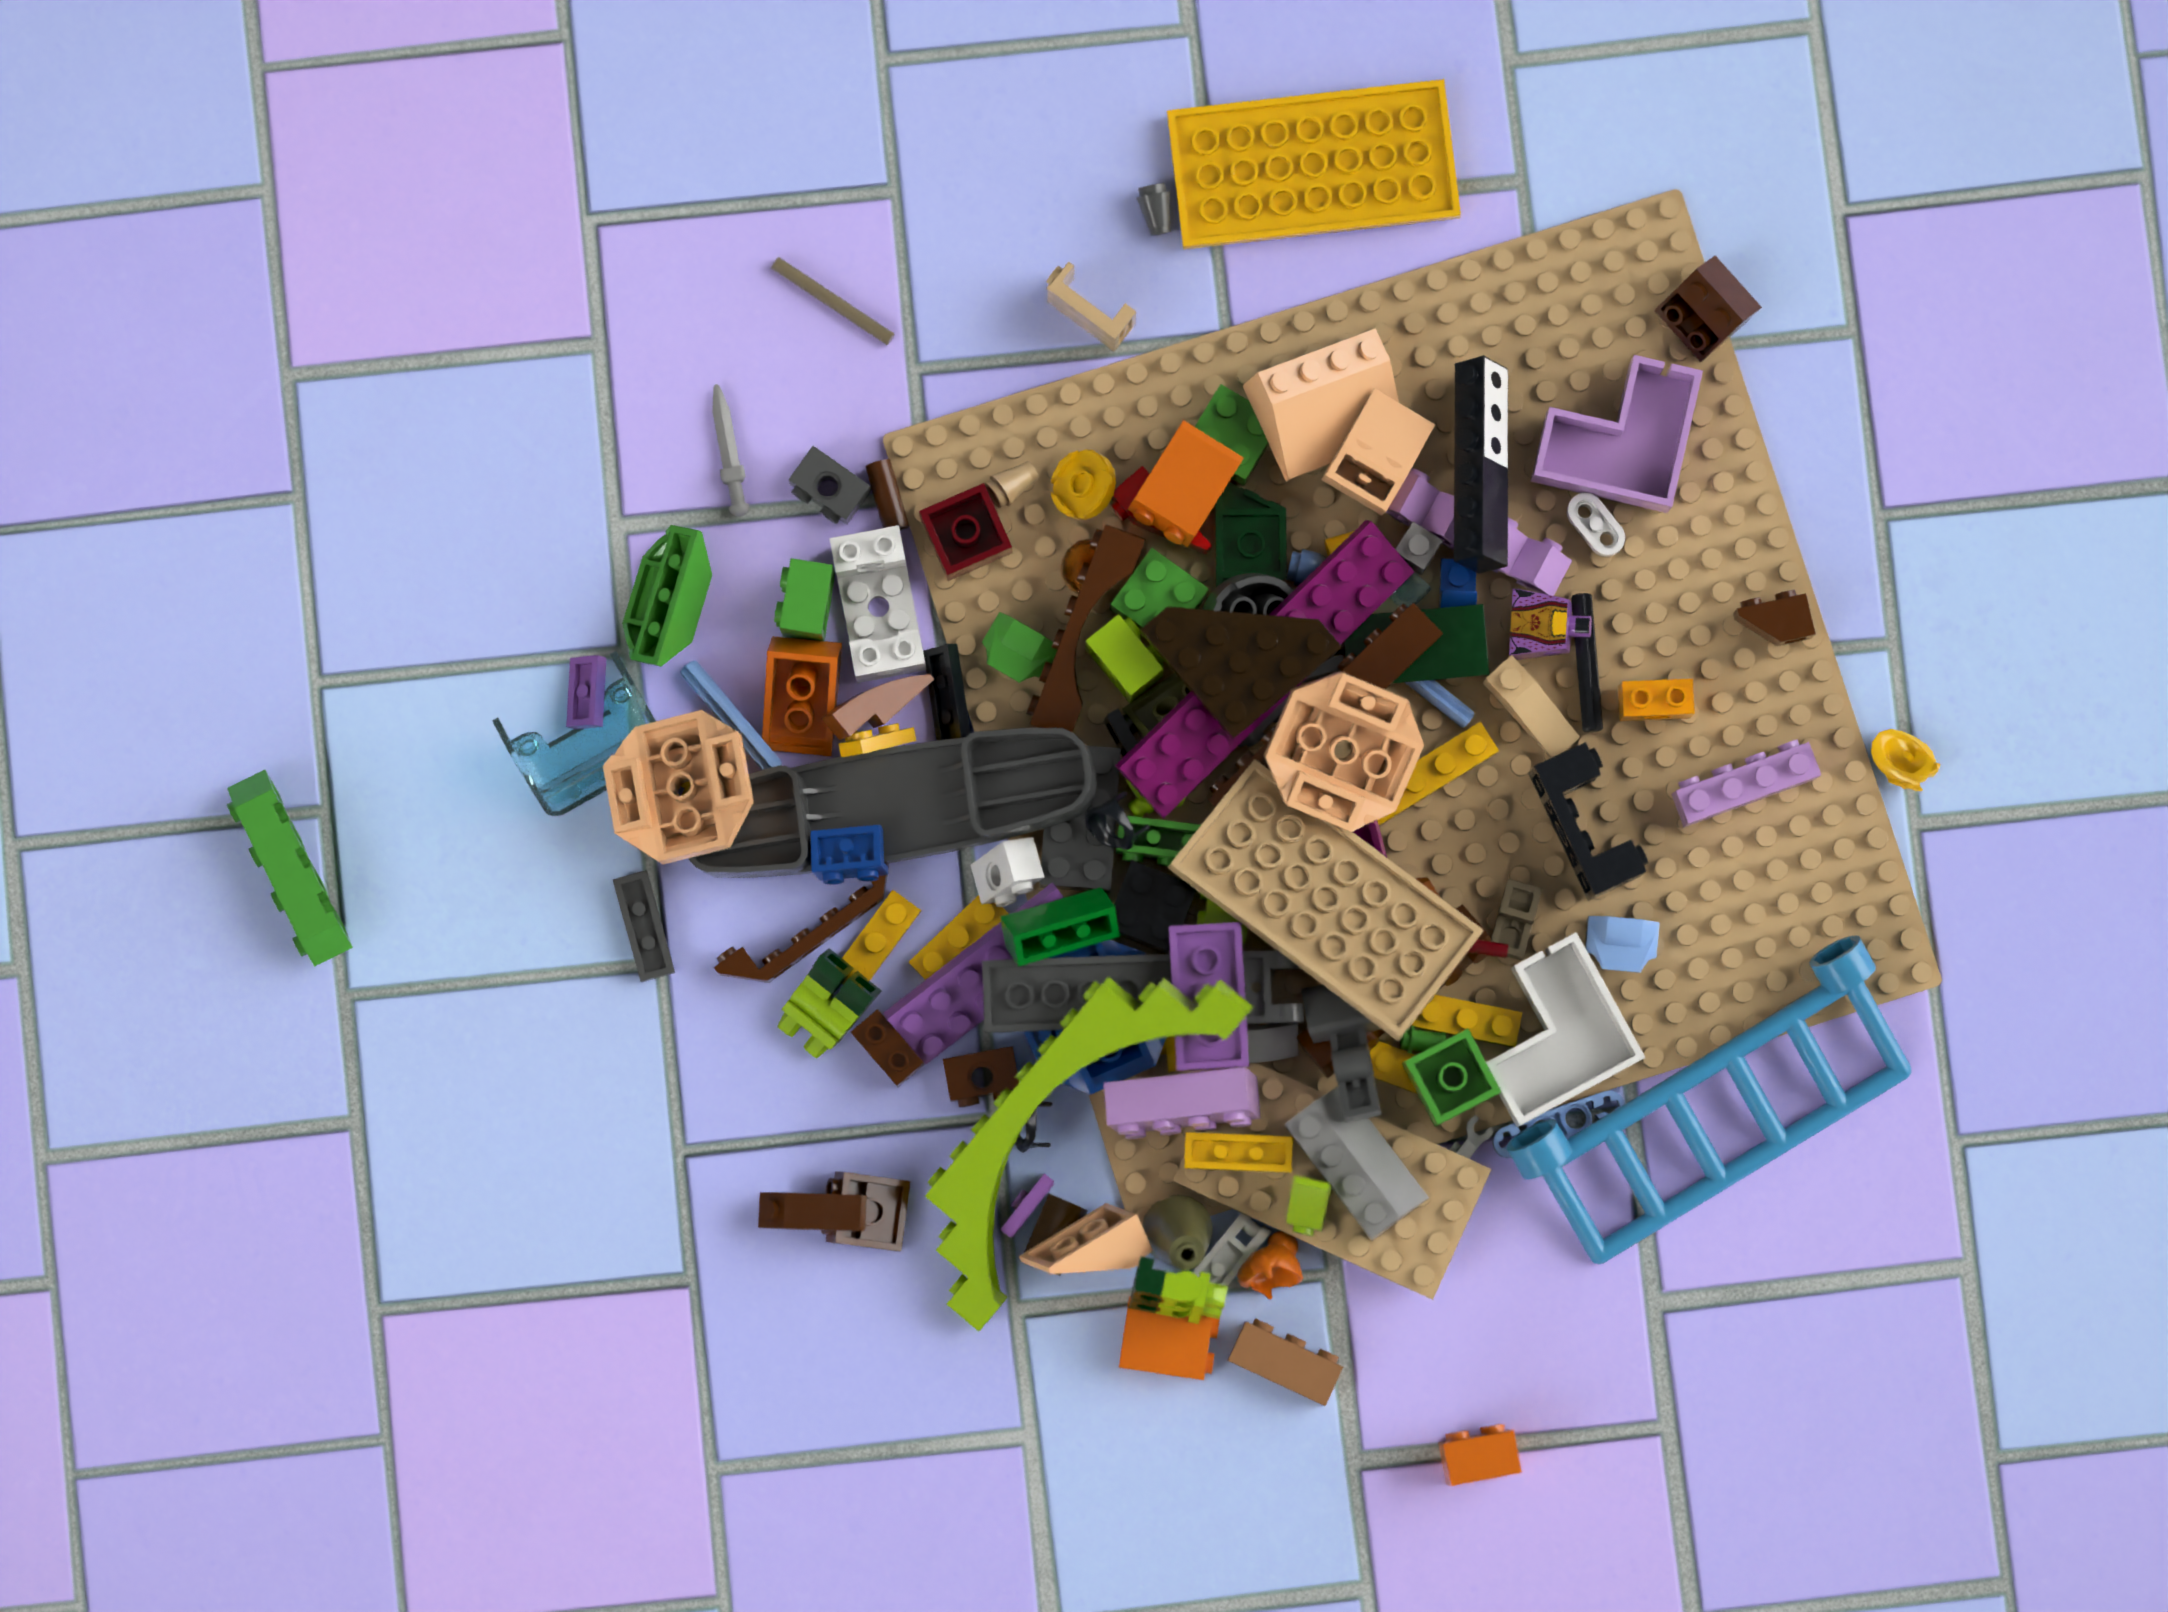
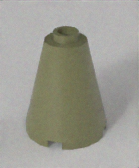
[1142,1194,1213,1270]

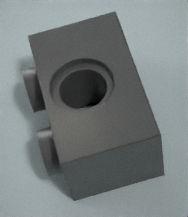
[788,446,871,525]

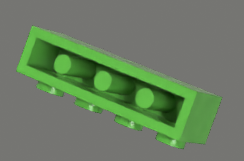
[1116,815,1201,867]

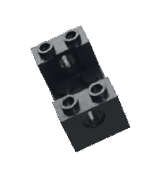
[1528,742,1648,901]

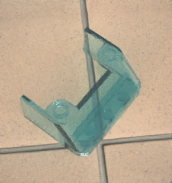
[492,651,656,816]

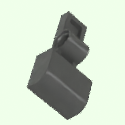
[1301,984,1381,1123]

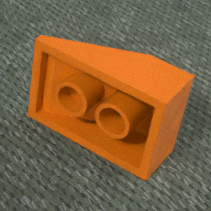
[762,636,842,756]

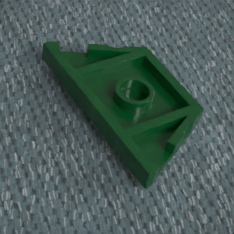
[1215,482,1287,587]

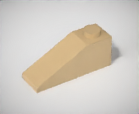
[1483,655,1580,758]

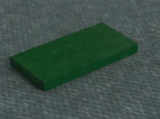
[1344,604,1490,684]

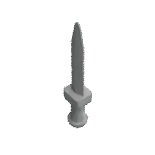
[712,384,749,516]

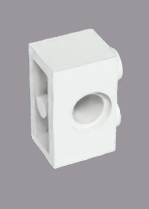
[970,837,1044,907]

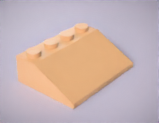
[1242,329,1399,481]

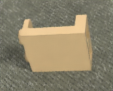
[1046,262,1136,352]

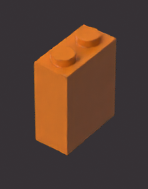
[1119,1296,1220,1380]

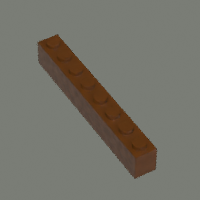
[1208,602,1443,807]

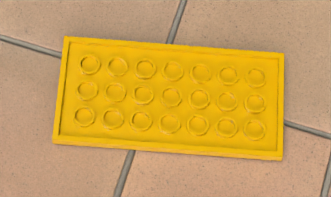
[1167,79,1461,250]

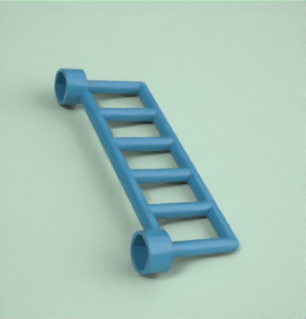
[1506,936,1912,1264]

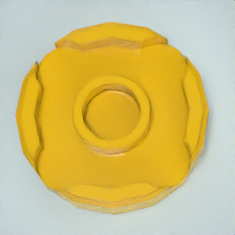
[1051,449,1116,520]

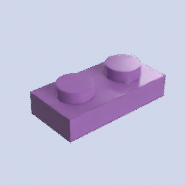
[566,655,606,729]

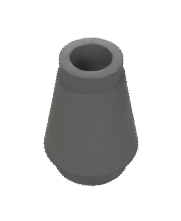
[1136,183,1171,236]

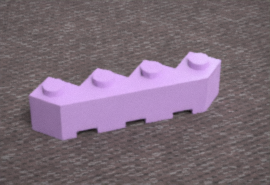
[1386,468,1572,596]

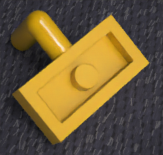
[838,723,917,757]

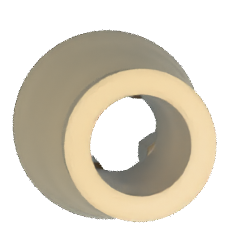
[985,461,1039,508]

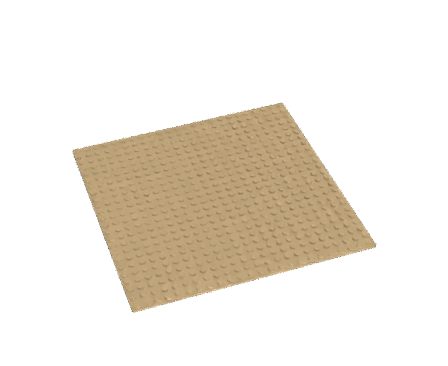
[883,189,1942,1225]

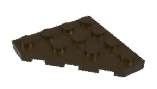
[1140,607,1342,740]

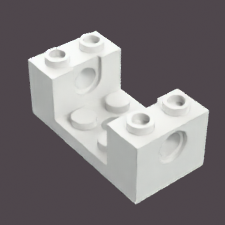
[829,525,926,683]

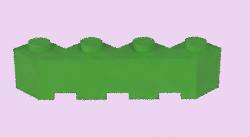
[227,769,353,967]

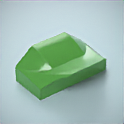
[982,612,1057,683]

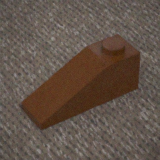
[758,1192,867,1231]

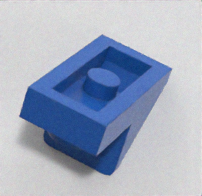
[1439,559,1477,608]

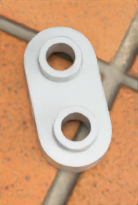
[1567,493,1625,557]

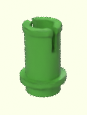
[1400,1026,1446,1054]

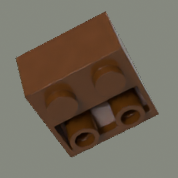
[1654,255,1762,362]

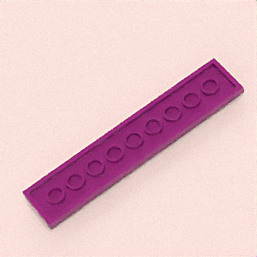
[1115,519,1414,818]

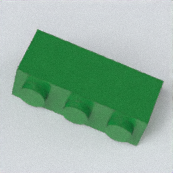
[1000,887,1120,967]

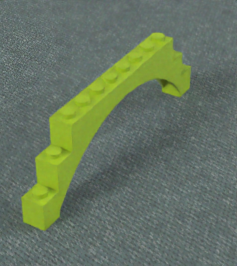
[925,977,1253,1331]

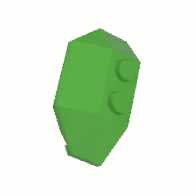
[622,525,712,667]

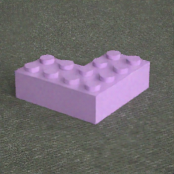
[1531,355,1703,513]

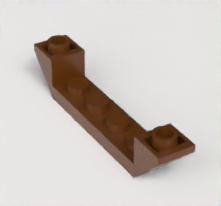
[714,863,890,983]

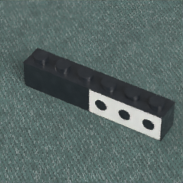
[1454,355,1508,574]

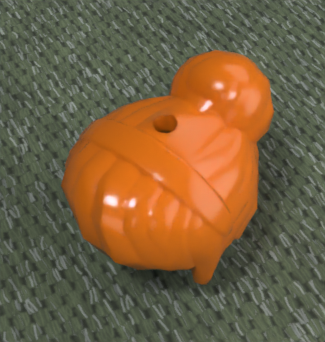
[1237,1231,1303,1300]

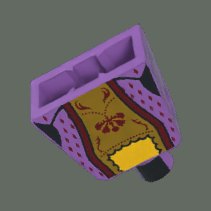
[1509,589,1592,660]

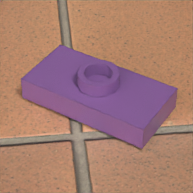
[1000,1173,1054,1238]

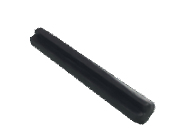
[1571,593,1603,733]

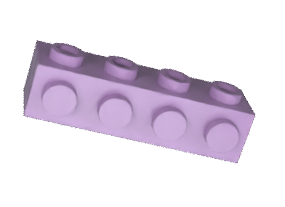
[1671,739,1821,827]

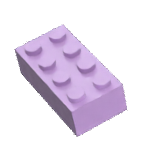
[1104,1067,1261,1139]

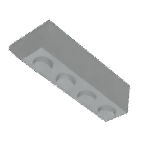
[1285,1086,1429,1241]

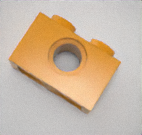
[1618,678,1695,721]

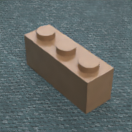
[1227,1318,1343,1406]

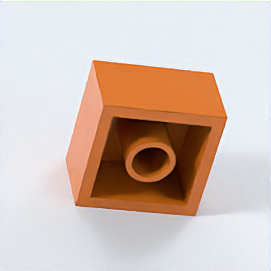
[1438,1424,1522,1486]

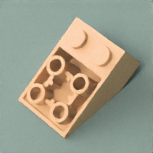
[1321,388,1435,516]

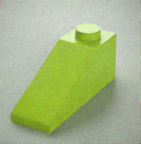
[1286,1175,1331,1236]

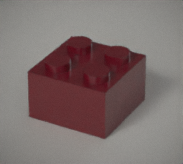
[919,483,1013,581]

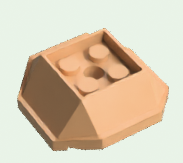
[1264,671,1424,832]
[603,710,754,865]

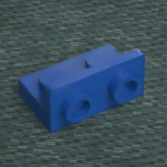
[811,825,889,885]

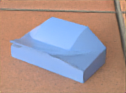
[1585,916,1660,973]

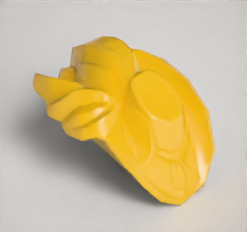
[1871,729,1940,791]

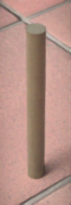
[771,257,895,345]

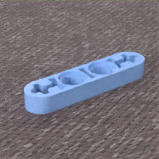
[1492,1090,1625,1158]

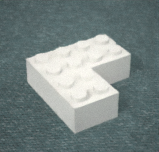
[1486,932,1646,1127]

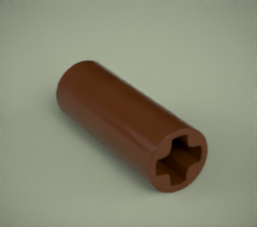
[865,459,910,531]

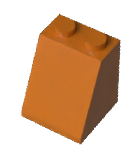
[1127,420,1244,547]

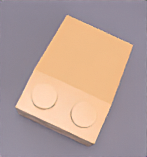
[1019,1203,1153,1274]

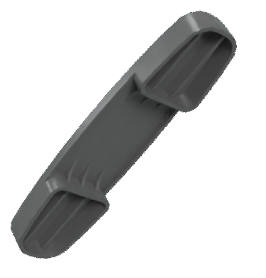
[688,728,1097,878]

